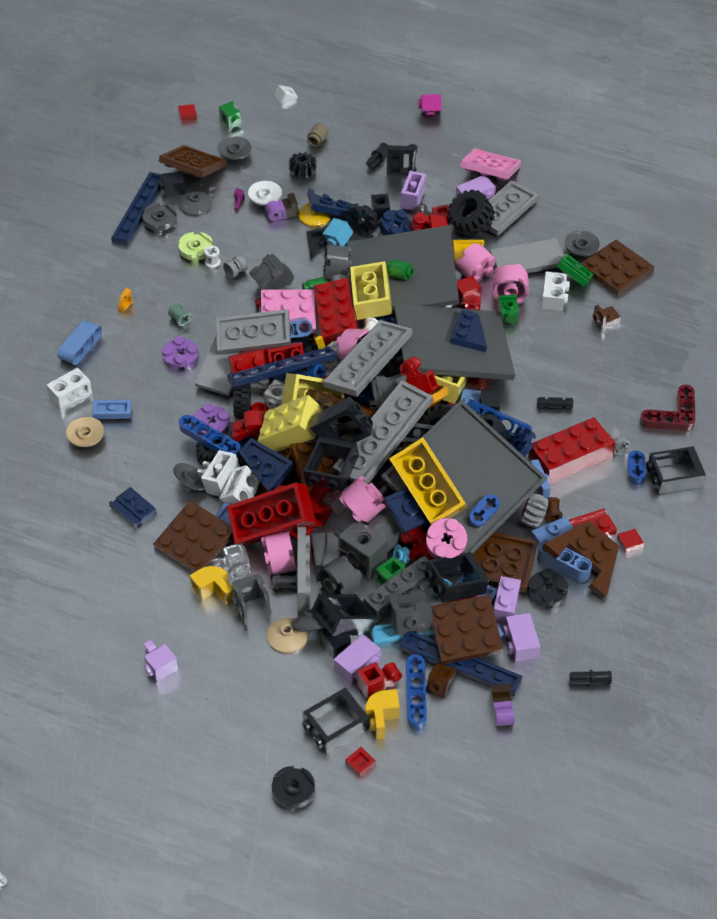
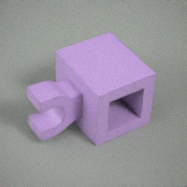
[144,639,178,682]

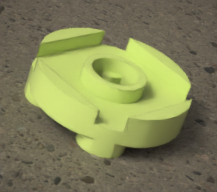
[178,232,213,263]

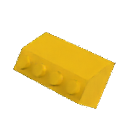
[389,438,467,525]

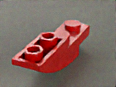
[228,342,304,374]

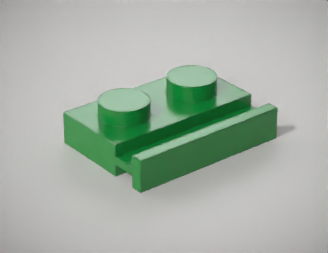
[556,253,594,287]

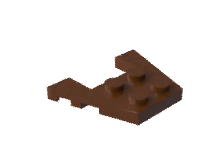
[542,520,619,599]

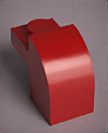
[231,410,265,442]

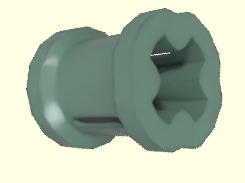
[168,303,191,327]

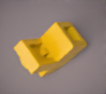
[189,566,233,605]
[365,689,400,739]

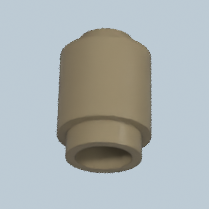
[307,123,329,147]

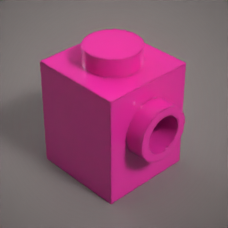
[418,94,442,115]

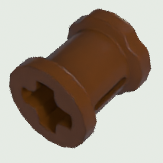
[546,497,563,523]

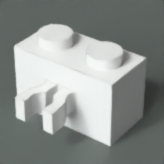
[197,450,240,497]

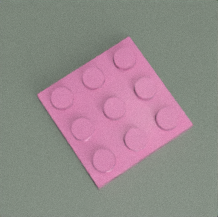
[460,148,521,180]
[261,290,316,333]

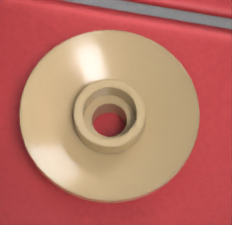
[66,417,104,447]
[267,618,308,653]

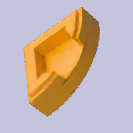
[118,288,133,313]

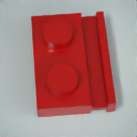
[569,508,617,536]

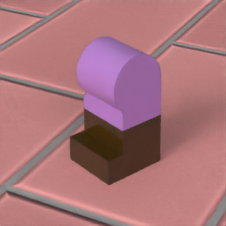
[265,193,300,221]
[489,684,514,726]

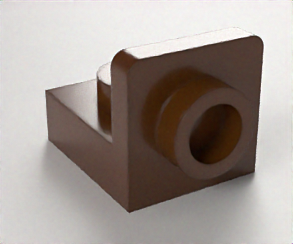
[592,305,621,329]
[426,662,457,698]

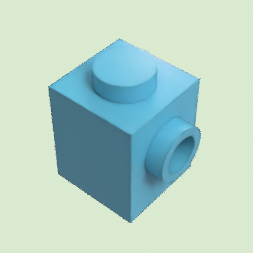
[323,218,353,246]

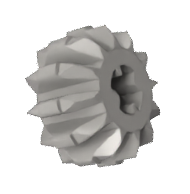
[520,493,548,528]

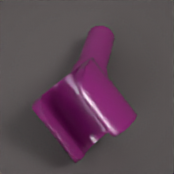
[234,188,245,211]

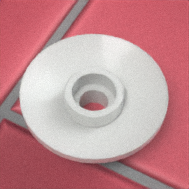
[248,181,282,205]

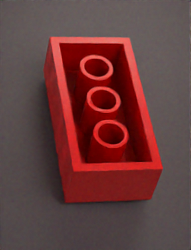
[314,278,359,347]
[528,417,615,484]
[227,482,316,546]

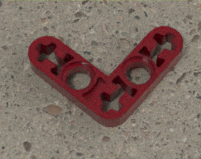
[640,385,695,431]

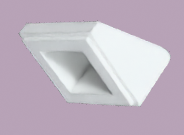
[274,85,298,104]

